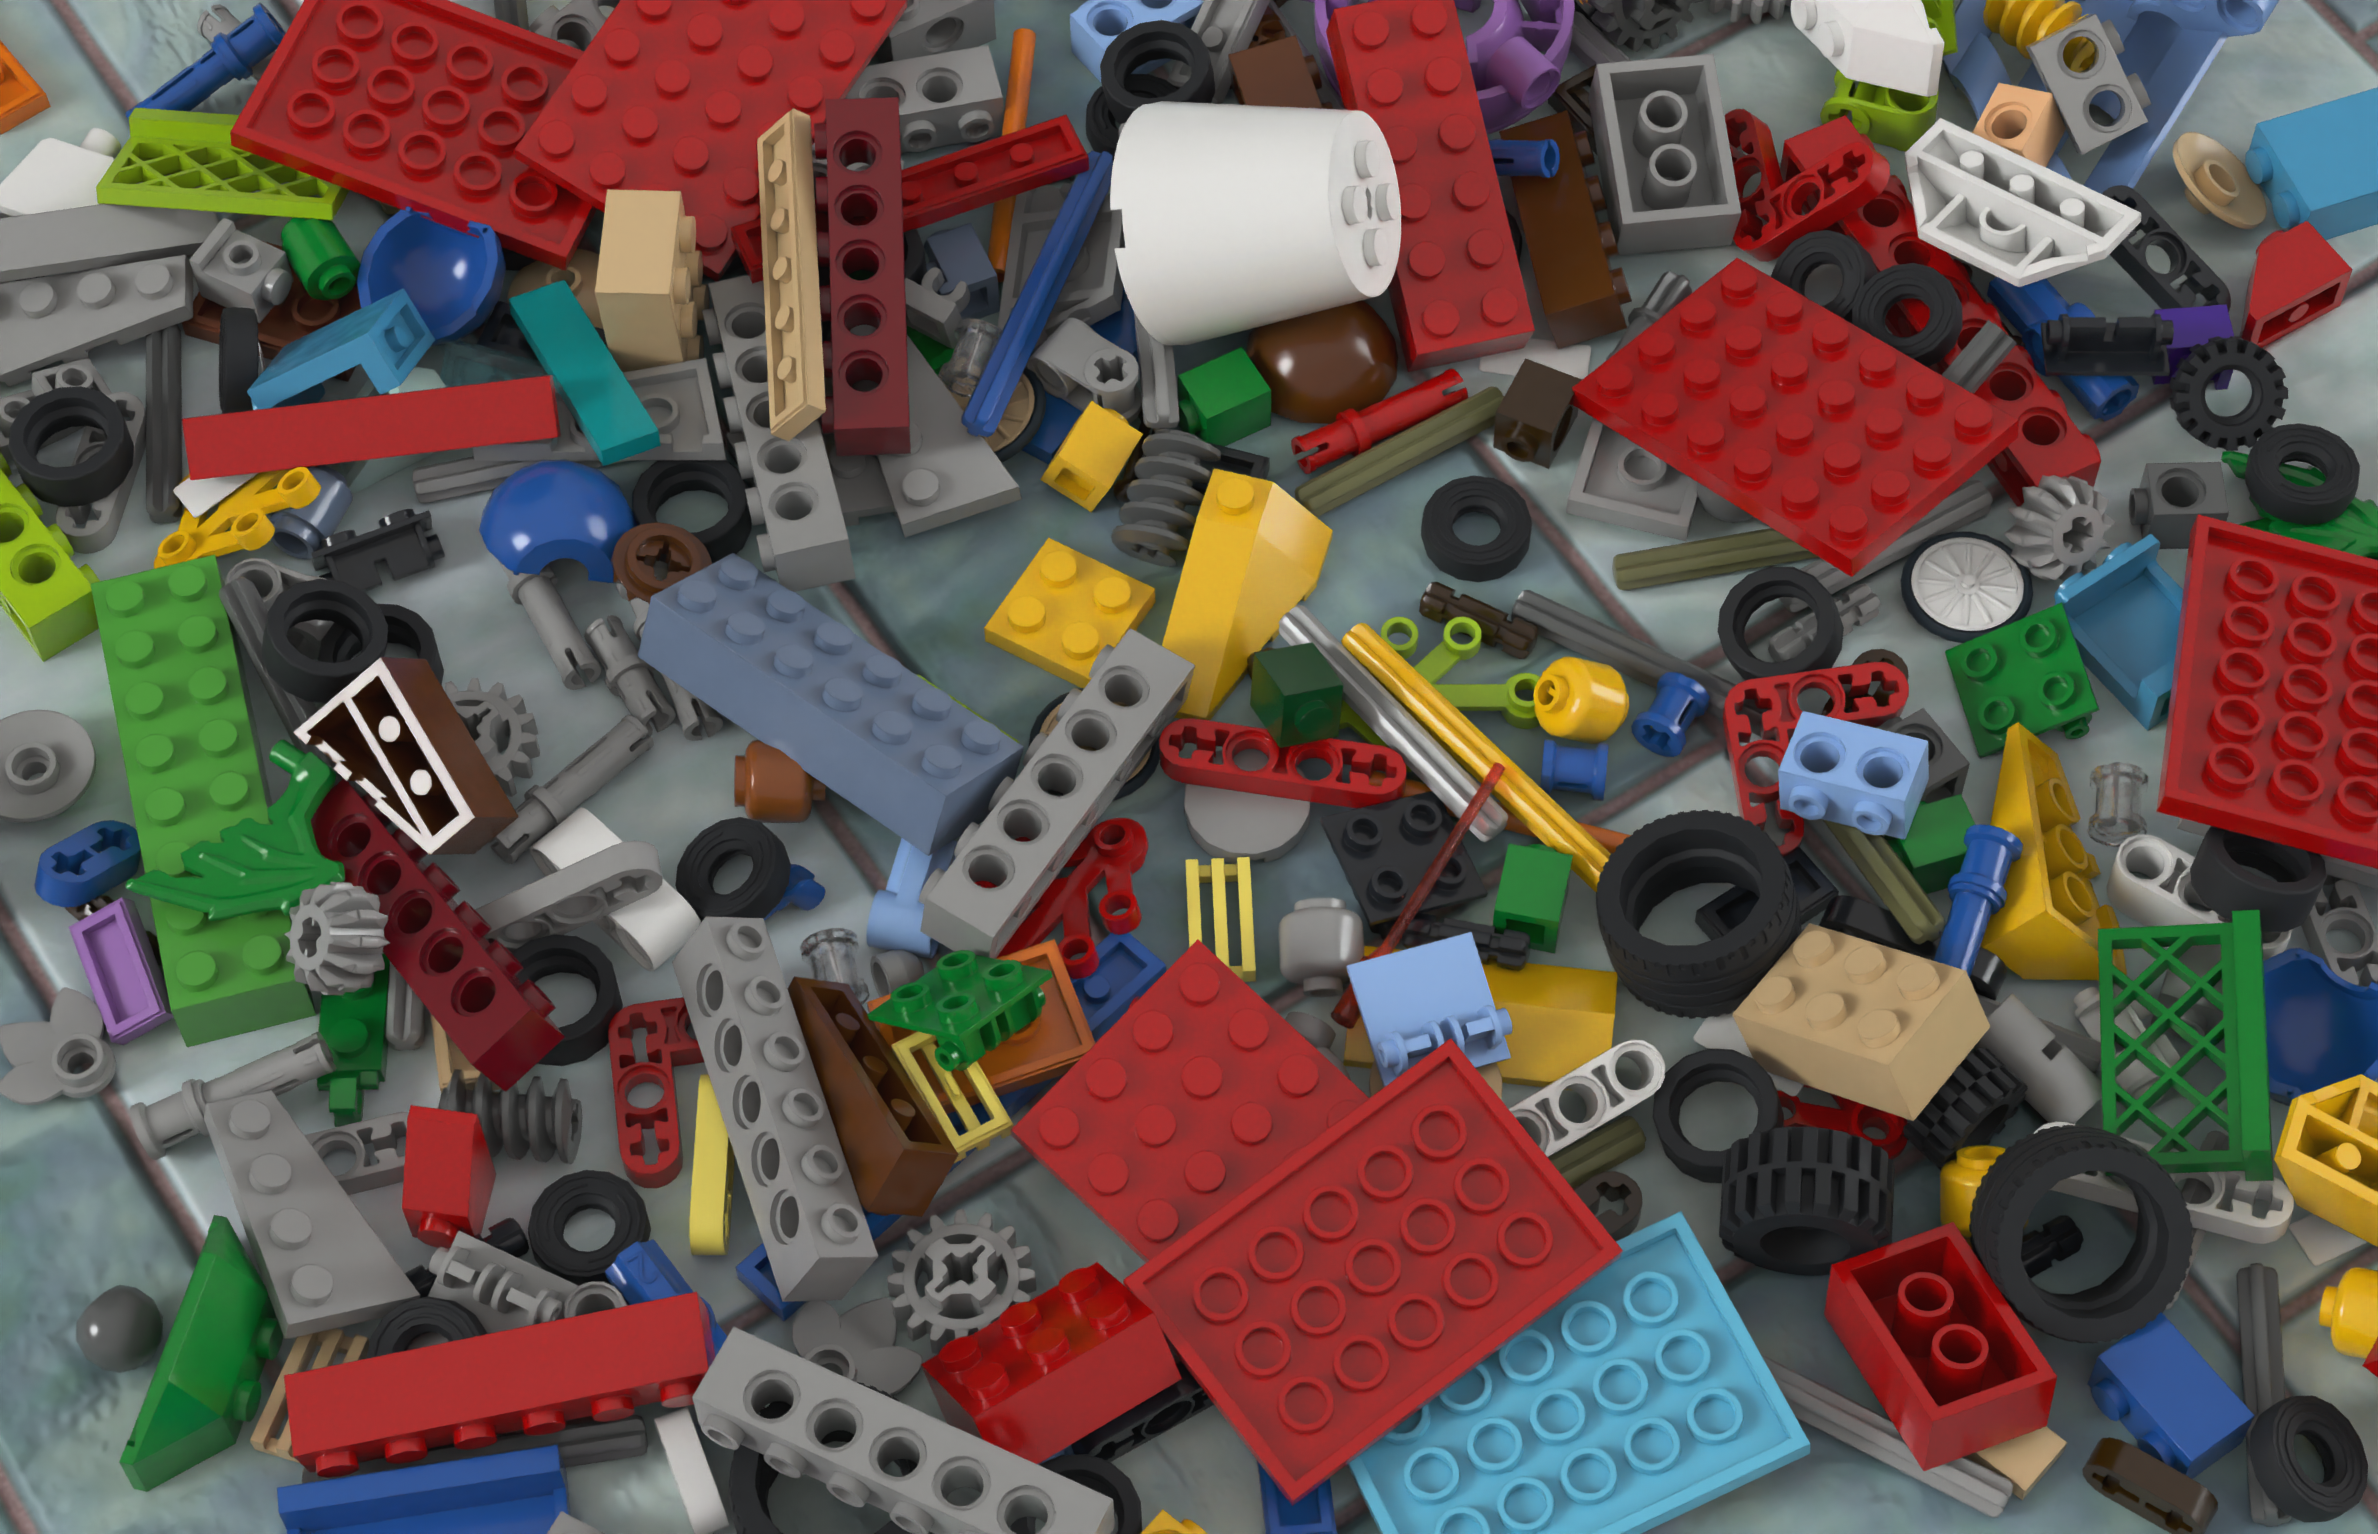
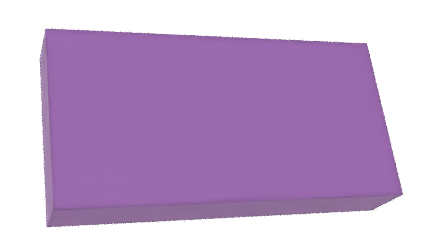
[69,897,174,1045]

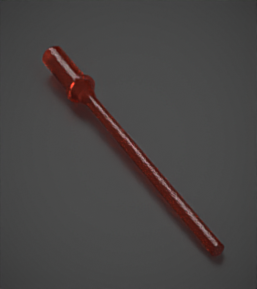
[1331,762,1505,1029]

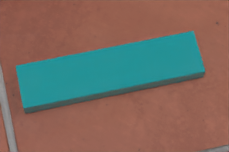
[508,280,661,466]

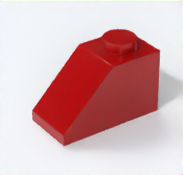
[2240,221,2353,348]
[402,1105,497,1248]

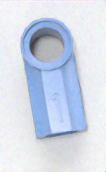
[866,838,957,959]

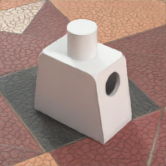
[0,128,121,269]

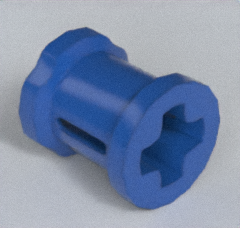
[1631,672,1710,757]
[1540,739,1609,801]

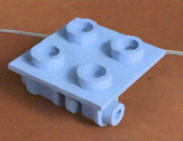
[1346,932,1512,1087]

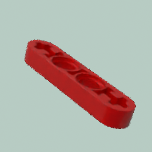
[1159,718,1406,809]

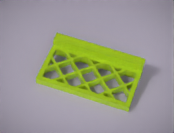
[96,108,350,220]

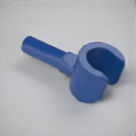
[764,864,825,921]

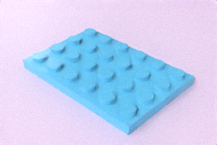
[1347,1211,1810,1534]

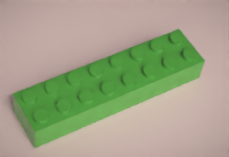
[91,555,316,1047]

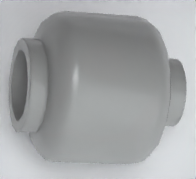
[1278,898,1365,997]

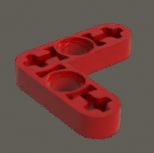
[1724,109,1890,262]
[1723,662,1909,856]
[608,997,705,1188]

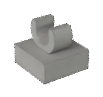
[905,267,970,349]

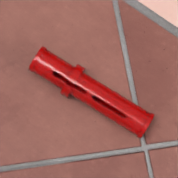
[1291,368,1468,474]

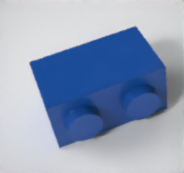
[2087,1312,2255,1479]

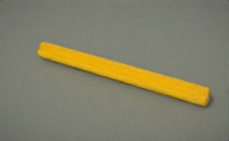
[1341,623,1611,892]

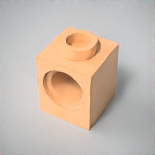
[1972,83,2066,167]

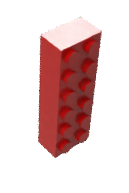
[1326,0,1535,372]

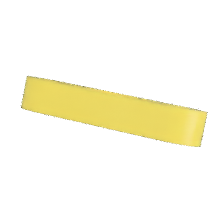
[689,1074,735,1255]

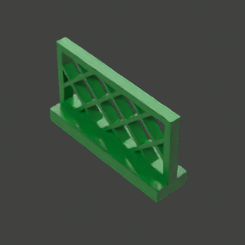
[2098,910,2274,1181]

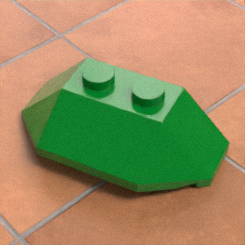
[119,1215,283,1492]

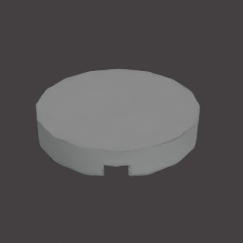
[1184,749,1310,864]

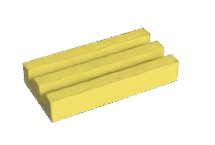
[1185,857,1256,982]
[891,1032,1014,1163]

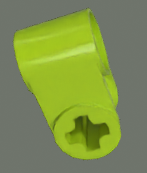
[1820,69,1939,152]

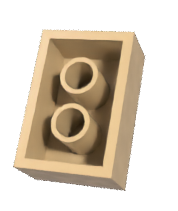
[595,189,709,372]
[1732,923,1990,1121]

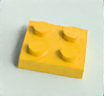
[984,537,1156,688]

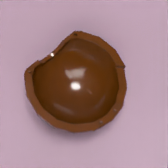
[1246,300,1398,424]

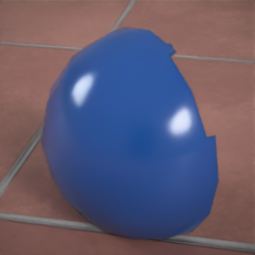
[357,207,506,347]
[479,459,637,583]
[2264,948,2378,1106]

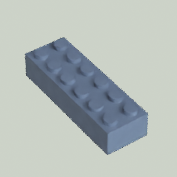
[638,553,1024,856]

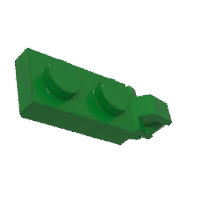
[317,954,390,1127]

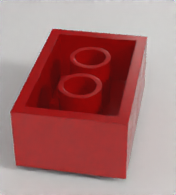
[1824,1222,2057,1471]
[921,1262,1182,1464]

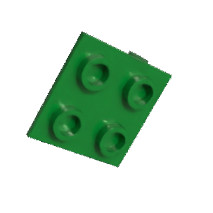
[1945,602,2100,758]
[867,950,1053,1071]

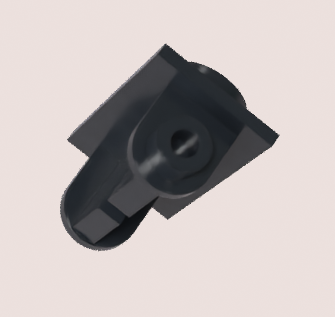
[2040,314,2174,376]
[311,509,445,592]

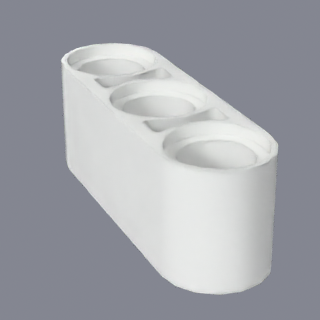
[530,807,701,972]
[2106,834,2293,960]
[1508,1039,1665,1157]

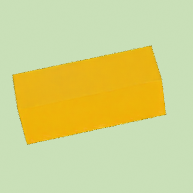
[1343,946,1618,1091]

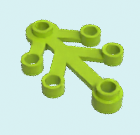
[1339,617,1548,773]

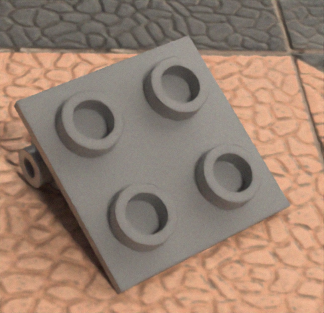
[407,1231,578,1350]

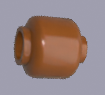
[734,740,826,823]

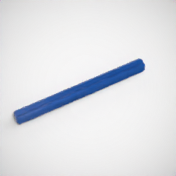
[961,151,1113,437]

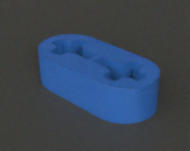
[34,820,141,907]

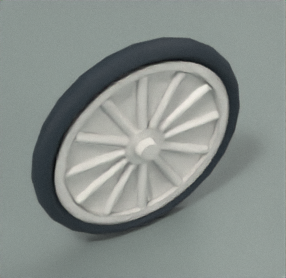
[1900,532,2033,643]

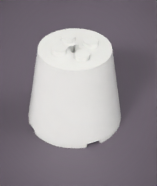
[1110,101,1401,346]

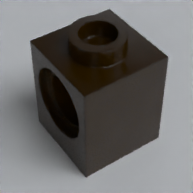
[1493,358,1582,469]

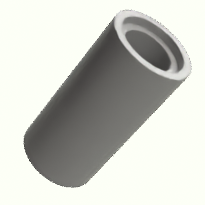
[1973,993,2102,1124]

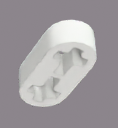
[654,1407,729,1534]

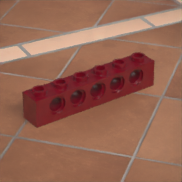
[814,97,911,456]
[311,778,565,1092]

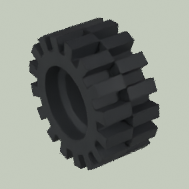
[2169,336,2288,451]
[1903,1048,2028,1171]

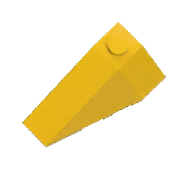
[1162,468,1333,721]
[1981,722,2127,980]

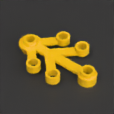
[154,467,321,569]

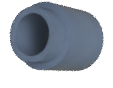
[270,465,353,559]

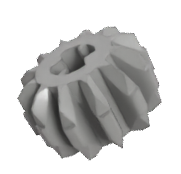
[2004,475,2116,581]
[284,882,390,995]

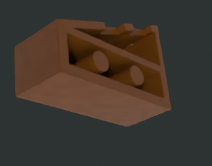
[293,657,519,855]

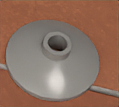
[0,710,96,823]

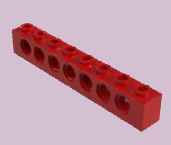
[1780,115,2101,507]

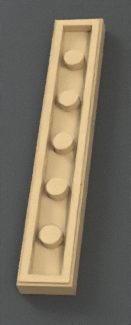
[757,108,826,441]

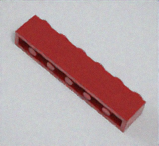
[284,1292,715,1478]

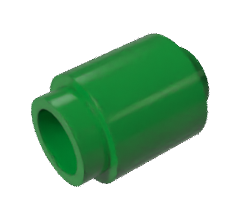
[281,217,360,300]

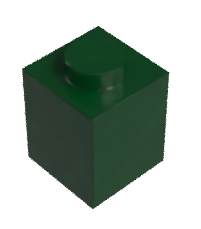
[1250,642,1344,748]

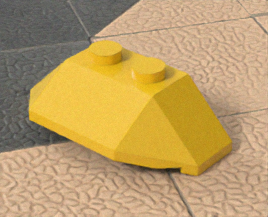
[2274,1074,2378,1247]

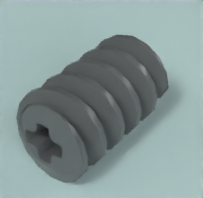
[1111,428,1222,568]
[438,1069,582,1164]

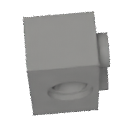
[875,0,996,63]

